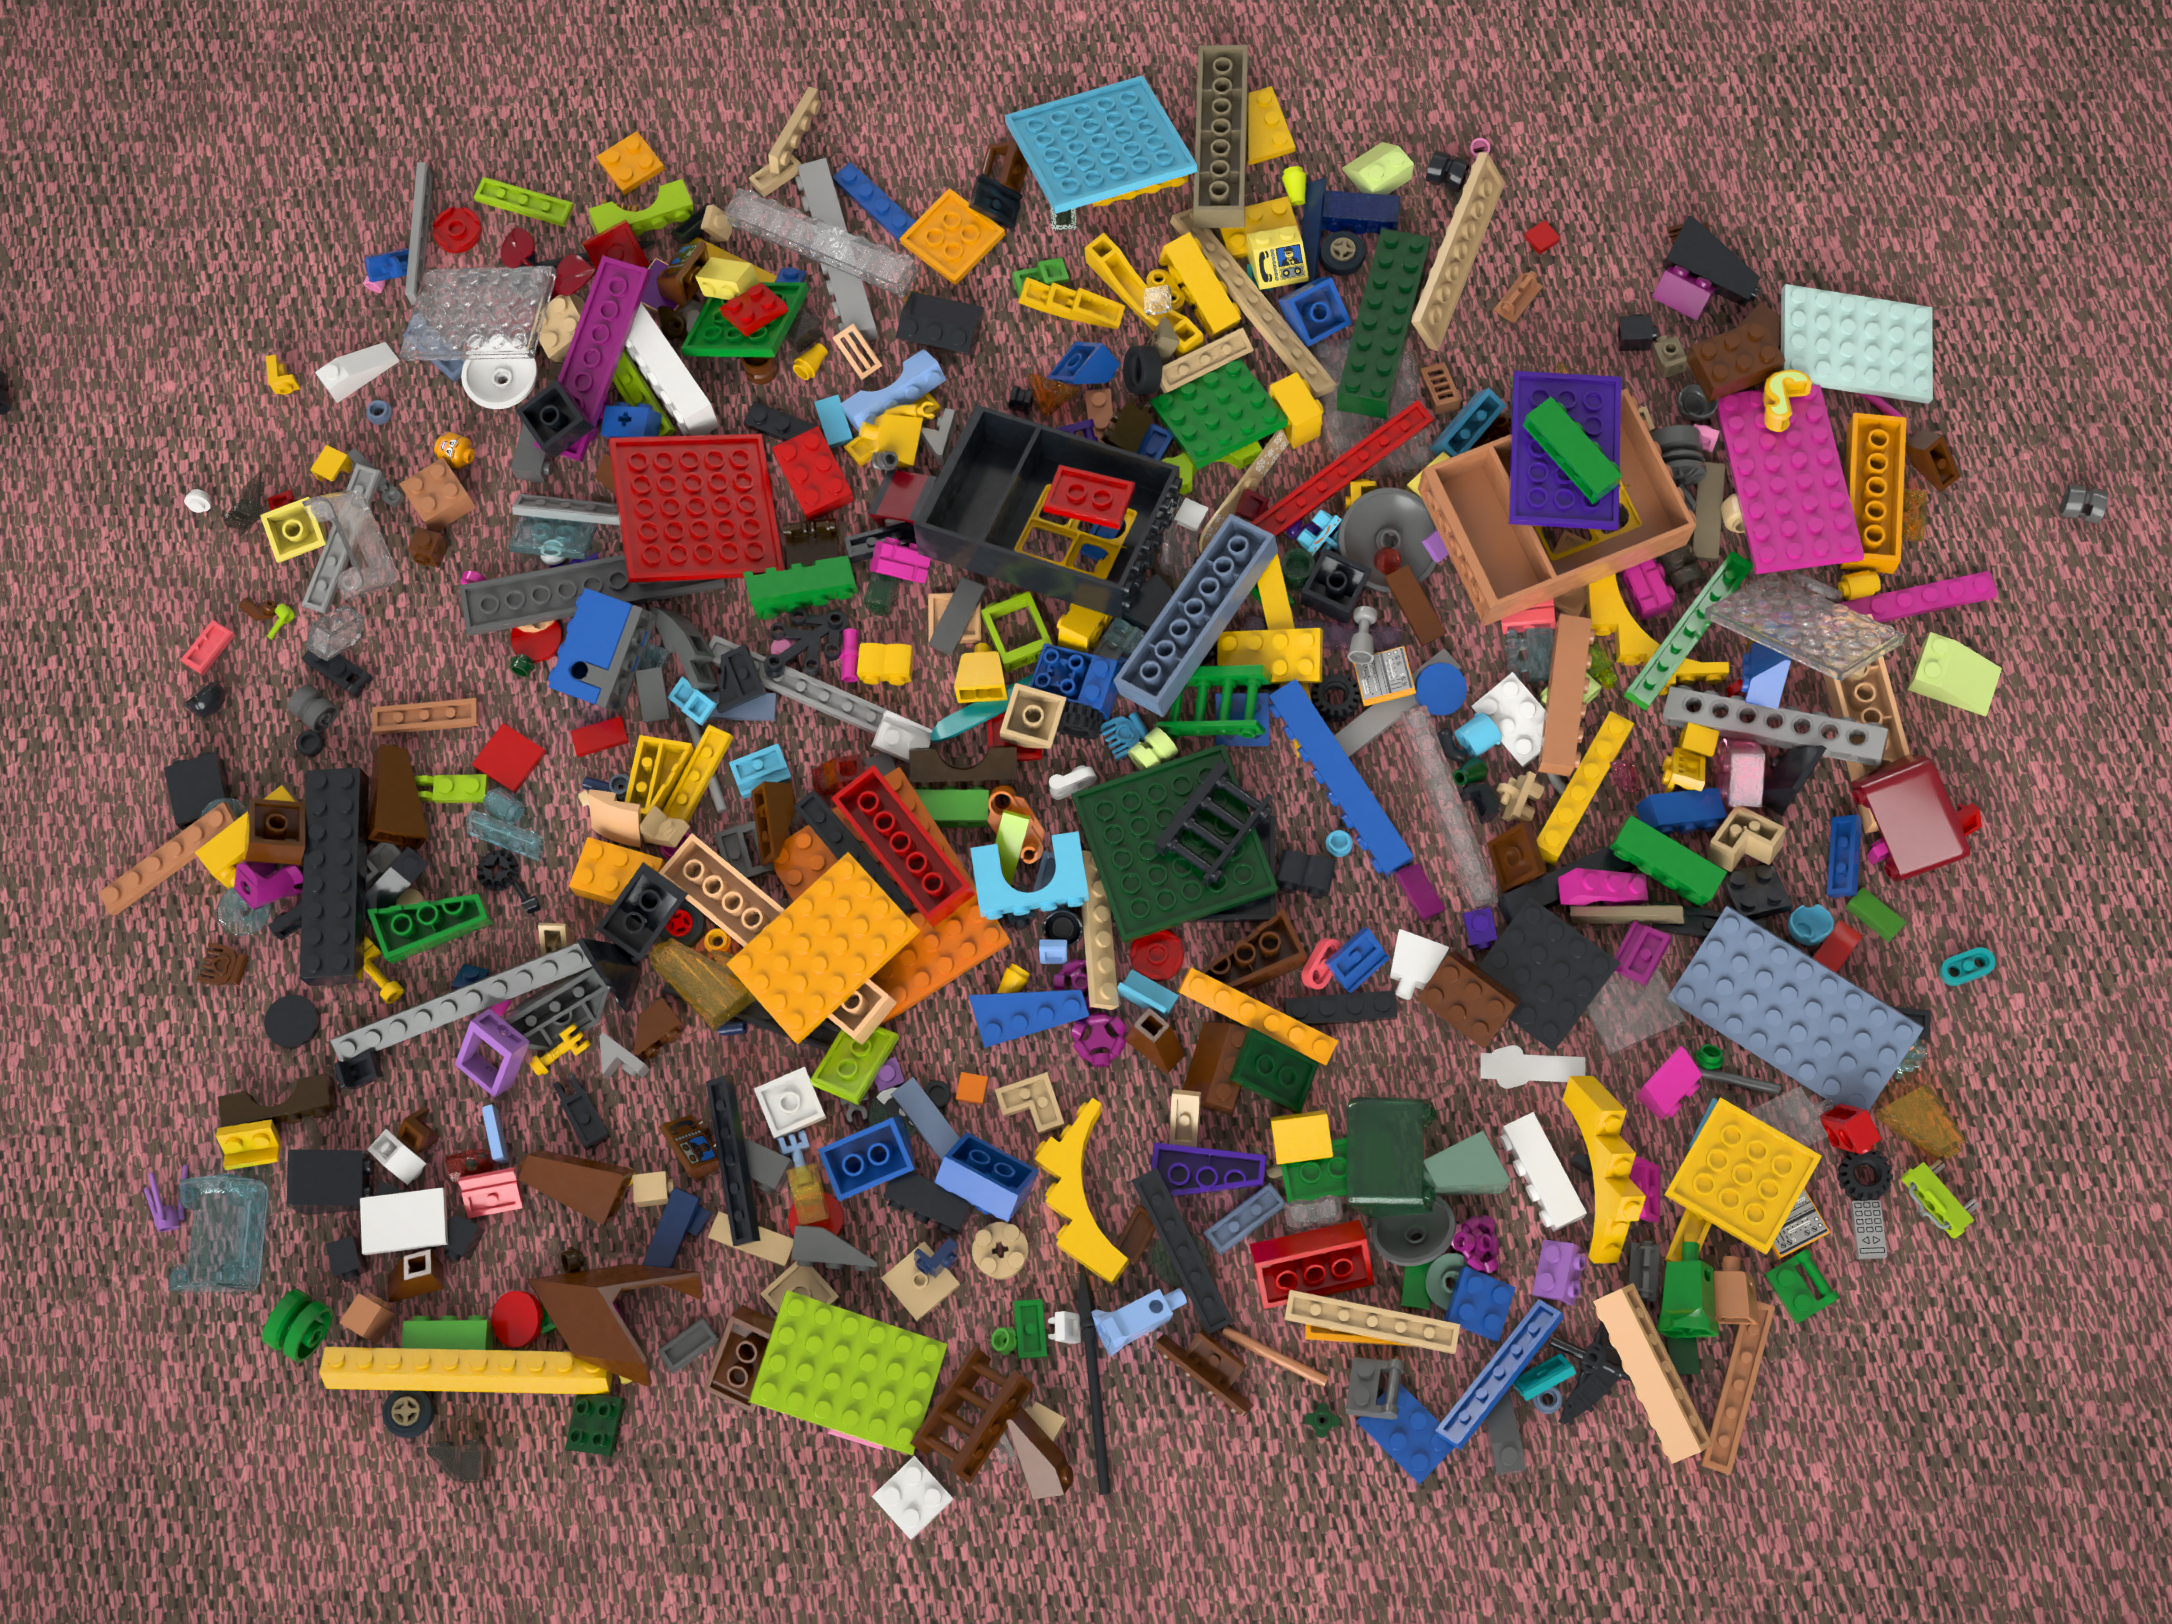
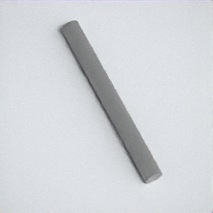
[685,717,728,814]

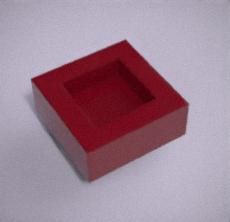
[1235,489,1270,522]

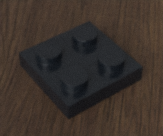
[1721,862,1793,920]

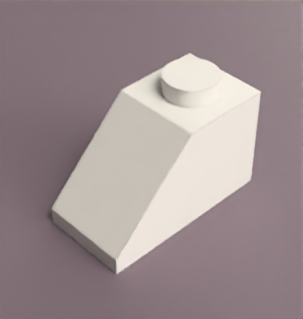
[367,1129,426,1185]

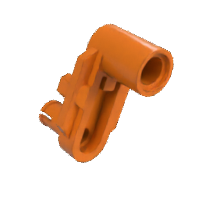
[987,785,1045,864]

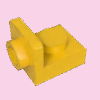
[266,354,300,395]

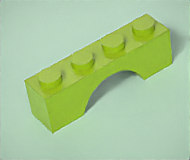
[588,179,694,237]
[1162,441,1262,495]

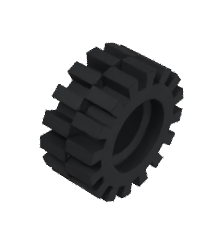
[1311,671,1360,722]
[1057,702,1104,740]
[1837,1150,1893,1201]

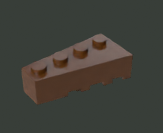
[1200,907,1307,1008]

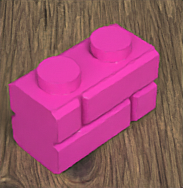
[870,537,931,584]
[1621,558,1675,620]

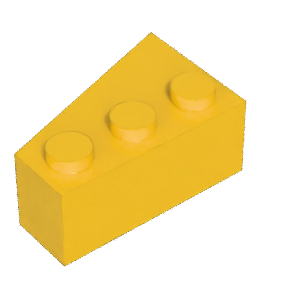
[625,735,694,821]

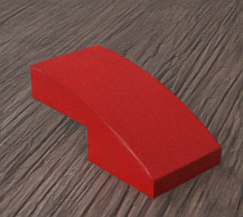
[1813,920,1863,973]

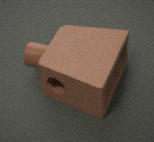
[1714,1256,1759,1325]

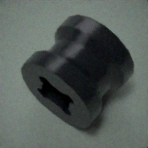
[1009,385,1035,414]

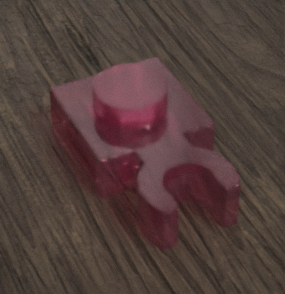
[1610,759,1640,793]

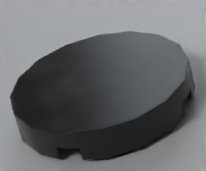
[264,995,320,1049]

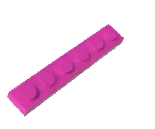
[1834,571,1998,624]

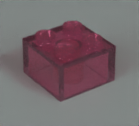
[1715,739,1765,807]

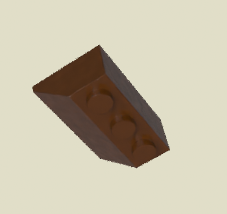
[1183,1022,1248,1116]

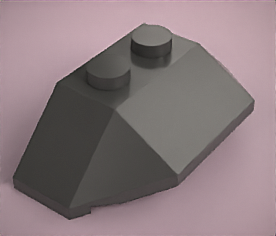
[503,967,609,1051]

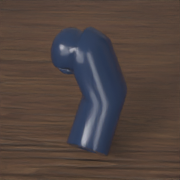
[582,776,611,792]
[708,1009,748,1036]

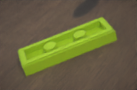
[995,810,1030,886]

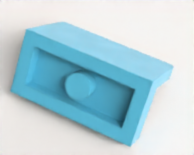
[1117,969,1179,1021]

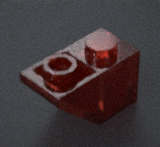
[812,754,865,796]

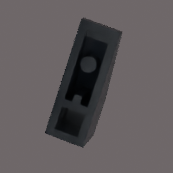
[365,846,429,924]

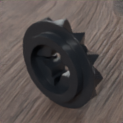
[476,849,519,891]

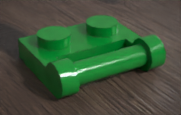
[1764,1248,1841,1324]

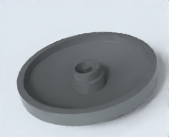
[1337,488,1437,593]

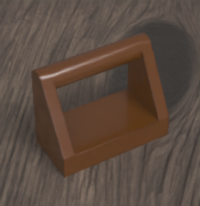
[980,141,1028,193]

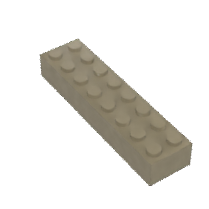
[1193,45,1249,228]

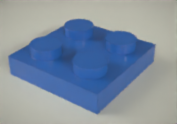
[1444,1266,1516,1342]

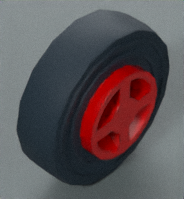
[660,901,705,950]

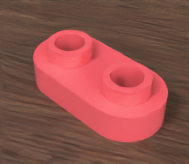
[1302,938,1342,990]

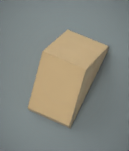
[538,923,574,956]

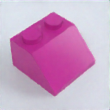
[1636,1046,1702,1121]

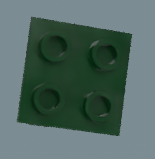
[565,1394,626,1457]

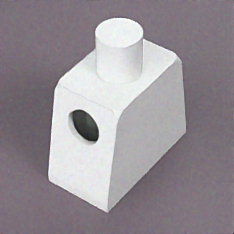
[1390,929,1449,1000]

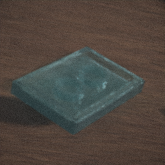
[508,515,598,560]

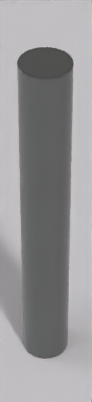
[1696,1065,1780,1095]

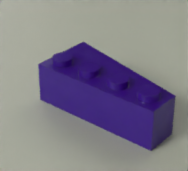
[1151,1142,1267,1198]

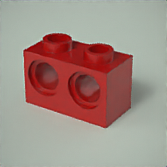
[1817,1103,1882,1154]

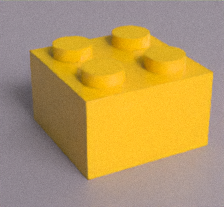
[1269,372,1324,449]

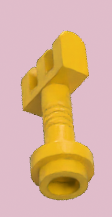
[529,1022,591,1076]

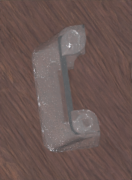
[302,490,398,602]

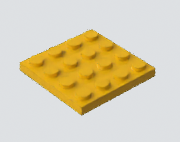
[1664,1098,1822,1255]

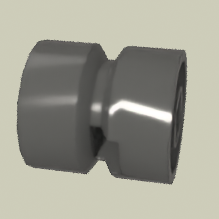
[2060,483,2108,524]
[287,684,339,733]

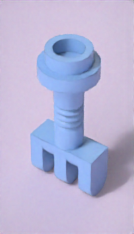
[777,1130,818,1194]

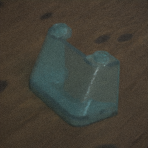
[168,1173,268,1292]

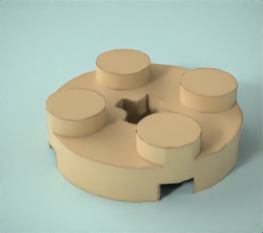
[972,1222,1029,1280]

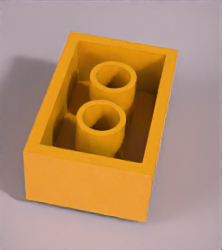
[569,837,666,906]

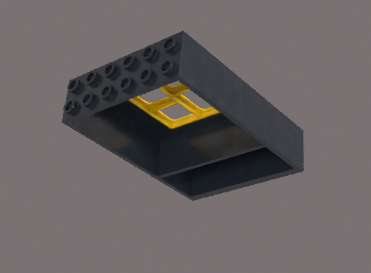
[914,404,1183,619]

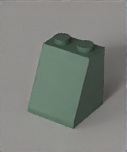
[1418,1131,1511,1196]

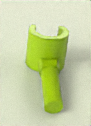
[267,603,294,640]

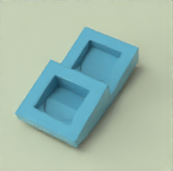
[667,676,717,725]

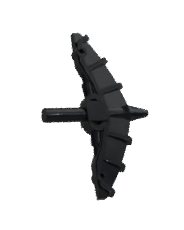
[1549,1290,1632,1426]

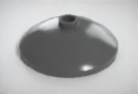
[1371,1192,1456,1266]

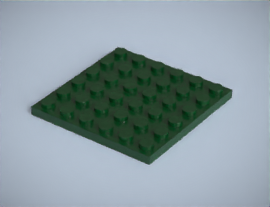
[1071,743,1278,944]

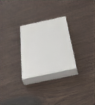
[360,1188,448,1255]

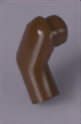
[239,598,277,621]

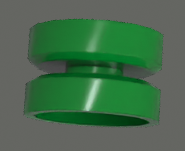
[262,1289,333,1363]

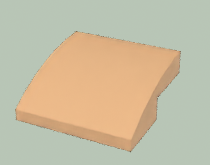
[588,789,643,848]

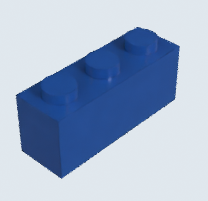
[1636,787,1728,836]

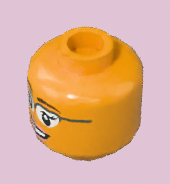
[434,432,475,469]

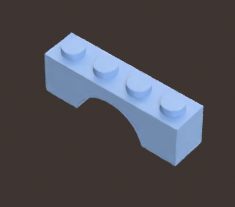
[840,349,946,431]

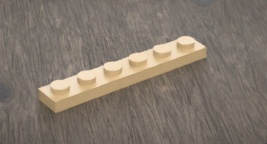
[1081,850,1119,1010]
[1284,1290,1460,1354]

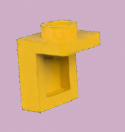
[1345,479,1377,511]

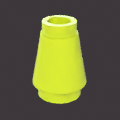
[1282,166,1306,206]

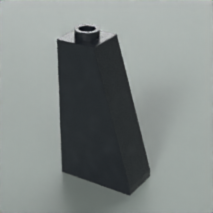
[1663,215,1761,307]
[1123,574,1218,664]

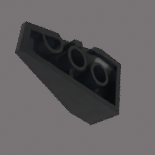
[577,937,641,1013]

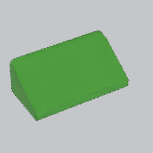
[1845,887,1906,943]

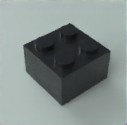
[516,380,595,458]

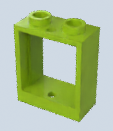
[981,591,1053,673]

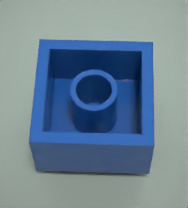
[1278,277,1352,347]

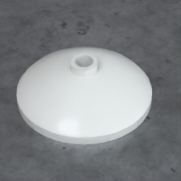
[461,339,538,409]

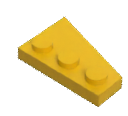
[1248,86,1296,166]

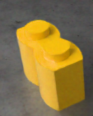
[857,643,914,686]

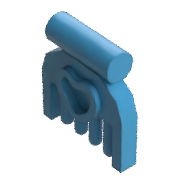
[1100,712,1149,761]

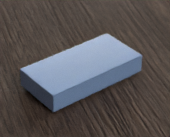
[482,1104,509,1165]

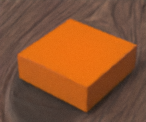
[956,1072,989,1105]

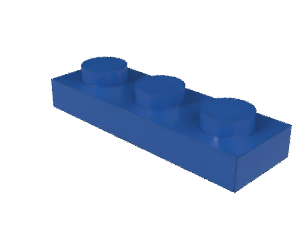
[1827,814,1862,898]

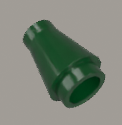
[1452,758,1488,785]

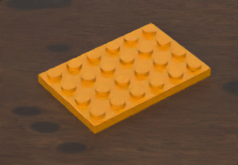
[726,852,920,1044]

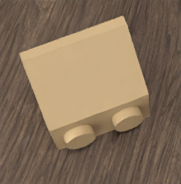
[1000,683,1067,749]

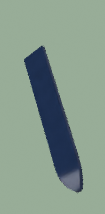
[1295,178,1327,290]

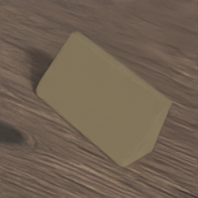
[1146,317,1179,366]

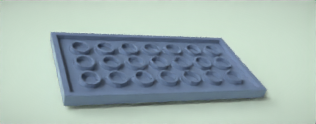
[1667,905,1924,1111]

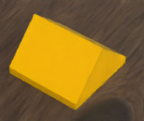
[1270,1110,1333,1164]

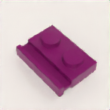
[1614,920,1672,986]

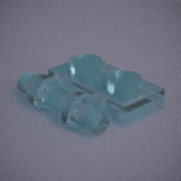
[1505,627,1553,682]

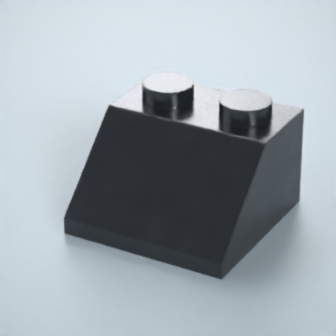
[1300,548,1372,625]

